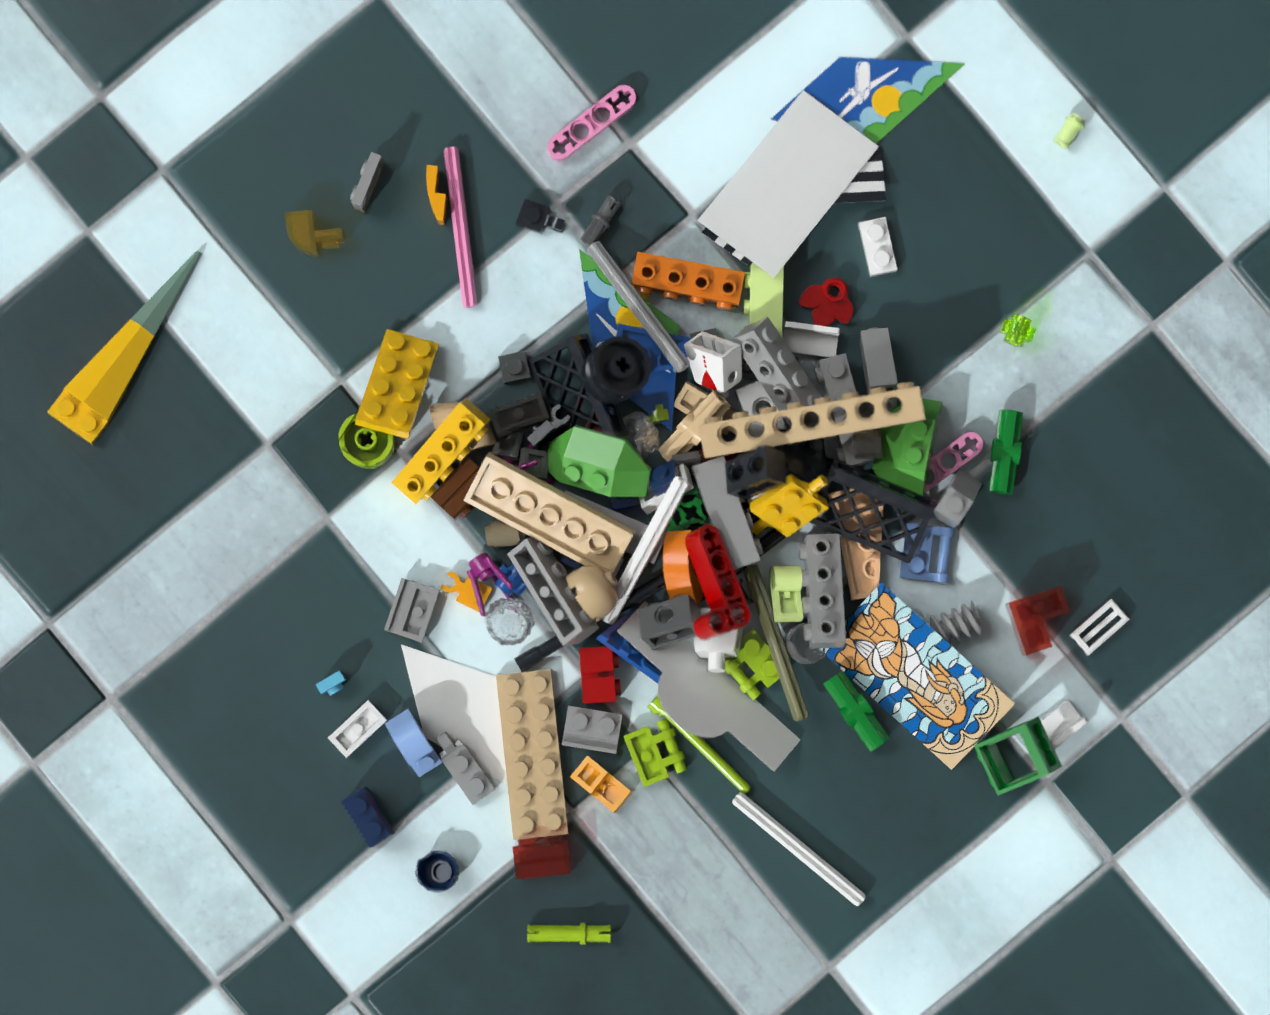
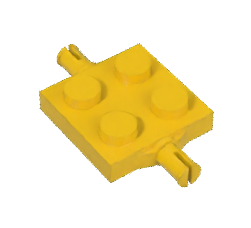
[750,474,828,537]

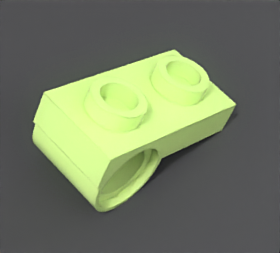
[769,566,803,622]

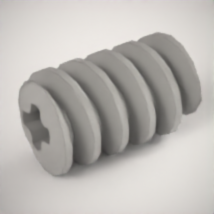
[923,600,982,645]

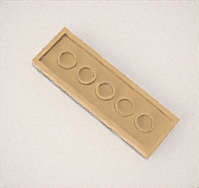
[463,453,635,573]
[496,669,568,840]

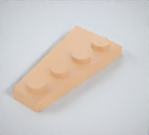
[830,489,883,601]

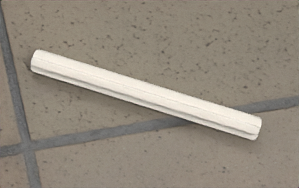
[602,476,689,625]
[732,792,866,906]

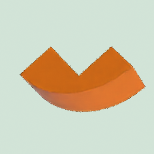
[663,530,703,607]

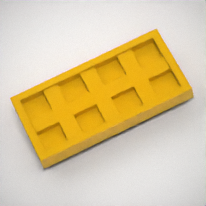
[355,329,439,439]

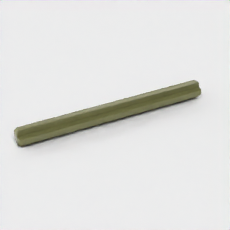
[743,564,809,721]

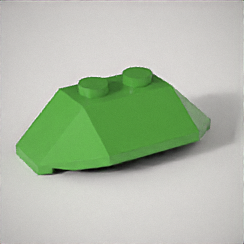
[872,398,943,496]
[547,425,652,497]

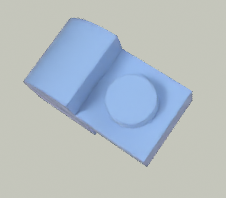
[385,709,442,777]

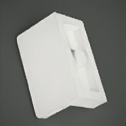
[783,321,840,358]
[1041,700,1088,748]

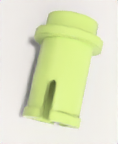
[1053,113,1085,150]

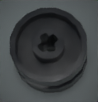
[581,336,651,404]

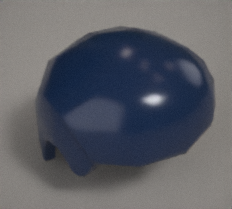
[415,851,460,893]

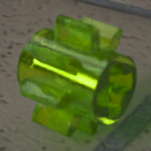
[1000,314,1036,347]

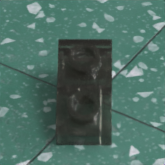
[853,403,883,460]

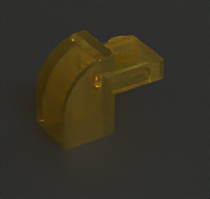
[285,209,345,257]

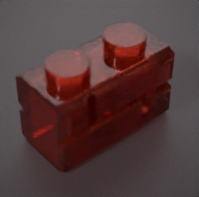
[512,835,572,880]

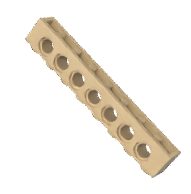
[699,382,925,458]

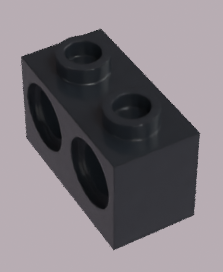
[725,445,787,499]

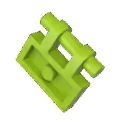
[725,629,779,700]
[623,718,687,787]

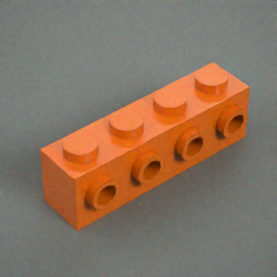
[631,252,745,311]

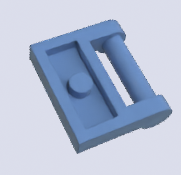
[899,523,955,583]

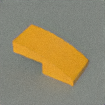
[426,165,447,225]
[570,755,633,814]

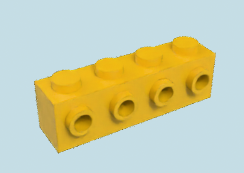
[391,398,491,504]

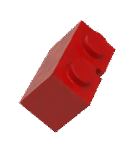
[579,646,621,704]

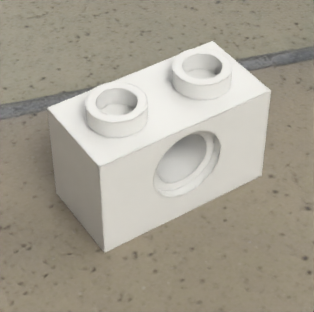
[735,381,787,438]

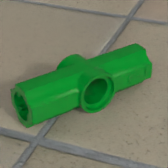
[989,409,1023,494]
[823,671,890,752]

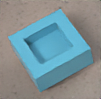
[316,670,347,696]

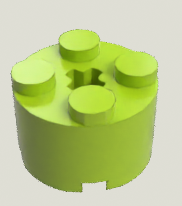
[339,413,396,469]

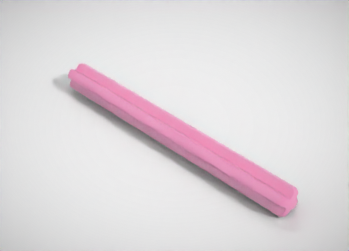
[444,147,477,308]

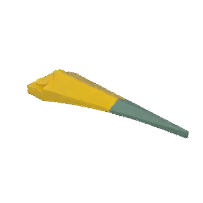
[47,251,199,445]

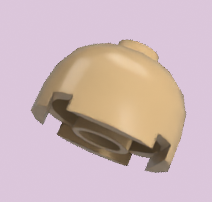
[566,565,619,622]

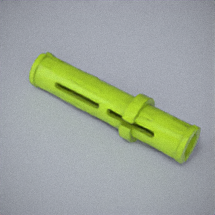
[527,923,611,945]

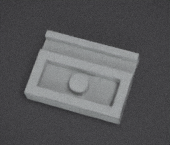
[350,152,384,213]
[384,578,440,643]
[562,706,623,754]

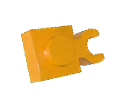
[441,572,493,612]

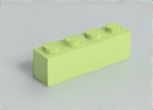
[743,263,784,337]

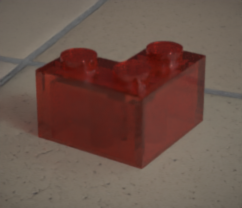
[1005,586,1070,656]

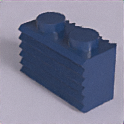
[341,787,395,848]

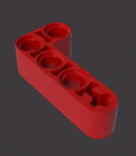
[685,524,751,641]

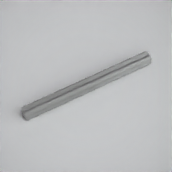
[587,241,690,372]

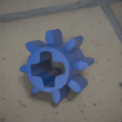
[494,563,527,597]

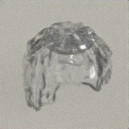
[622,411,660,460]
[484,598,535,646]

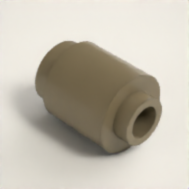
[484,520,525,549]

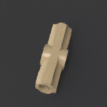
[658,390,731,462]

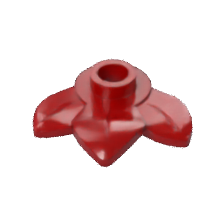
[799,278,853,326]

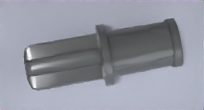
[580,195,622,247]

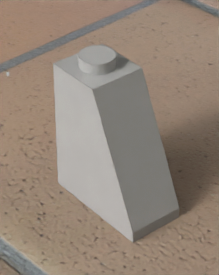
[860,327,898,415]
[932,468,982,528]

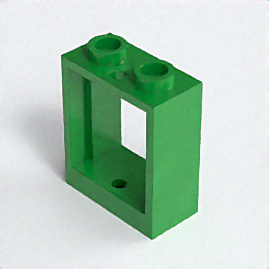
[974,716,1062,796]

